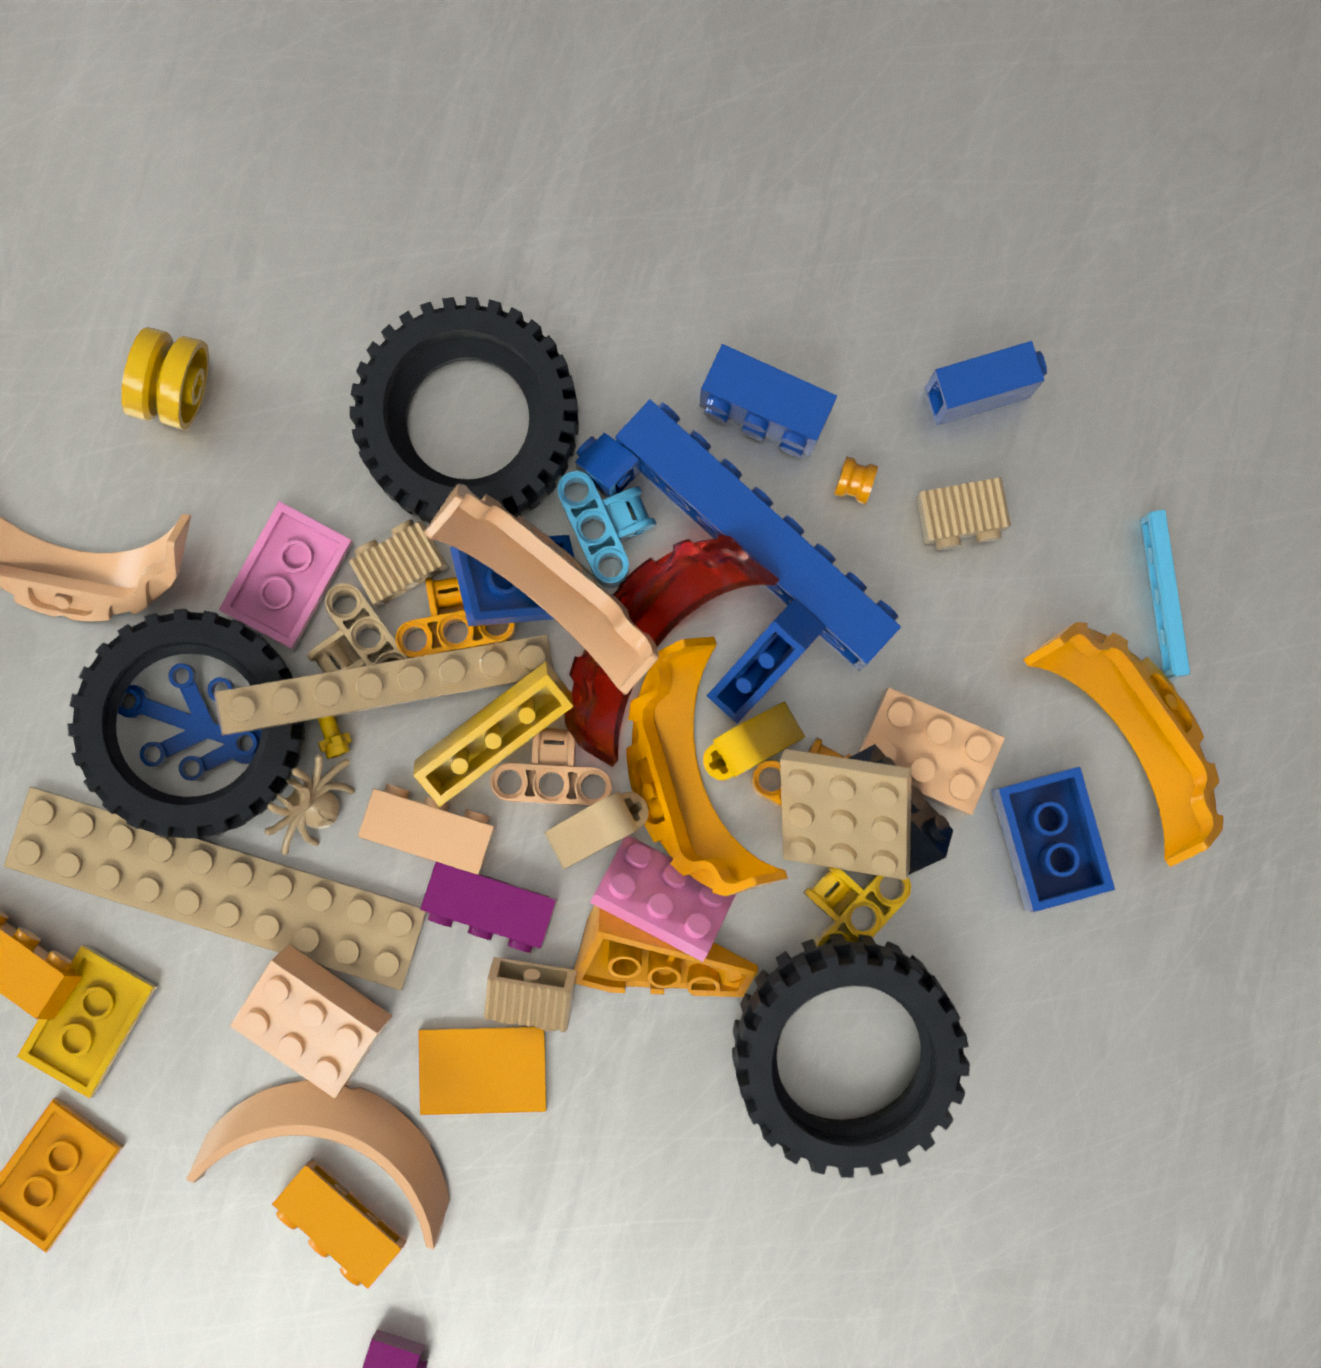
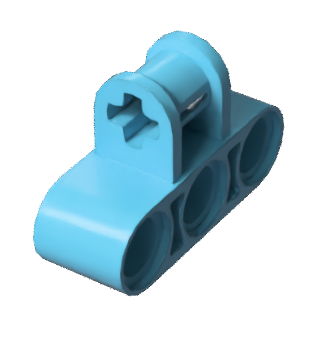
[557,471,657,588]

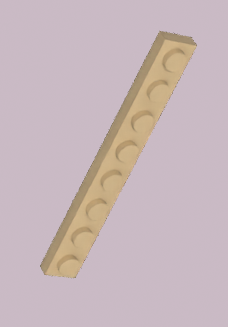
[214,635,554,736]

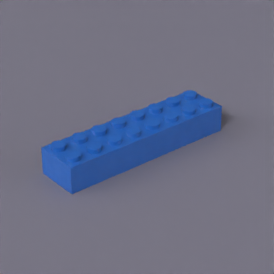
[615,399,901,671]

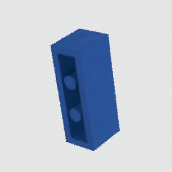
[706,599,826,724]

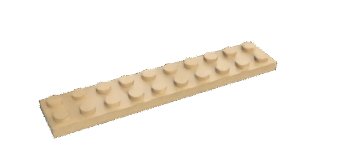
[3,787,427,991]

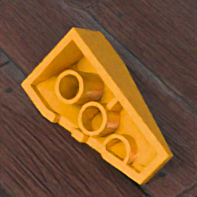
[574,905,758,997]

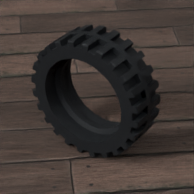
[68,609,305,838]
[732,934,970,1178]

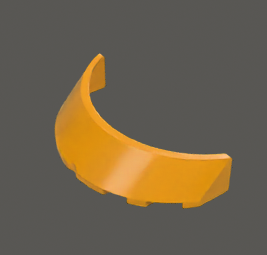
[1023,622,1224,867]
[626,636,788,896]

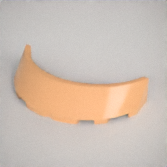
[424,484,659,695]
[0,514,191,621]
[186,1080,450,1249]

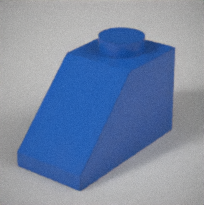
[575,432,640,498]

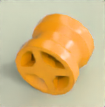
[834,456,878,505]

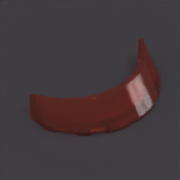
[564,535,780,767]

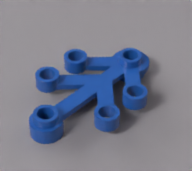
[118,663,262,781]

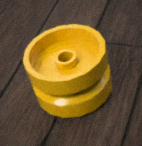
[121,327,209,430]

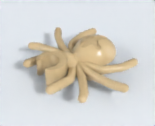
[264,754,355,855]

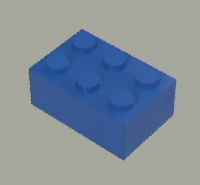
[699,344,837,458]
[991,767,1115,912]

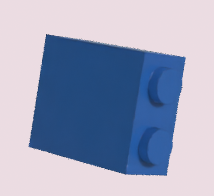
[925,341,1047,426]

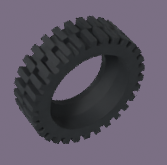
[349,296,579,523]

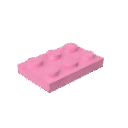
[219,501,353,650]
[590,835,736,962]

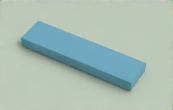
[1140,510,1190,679]

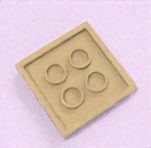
[780,749,912,880]

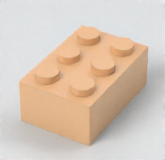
[856,687,1005,816]
[230,944,393,1098]

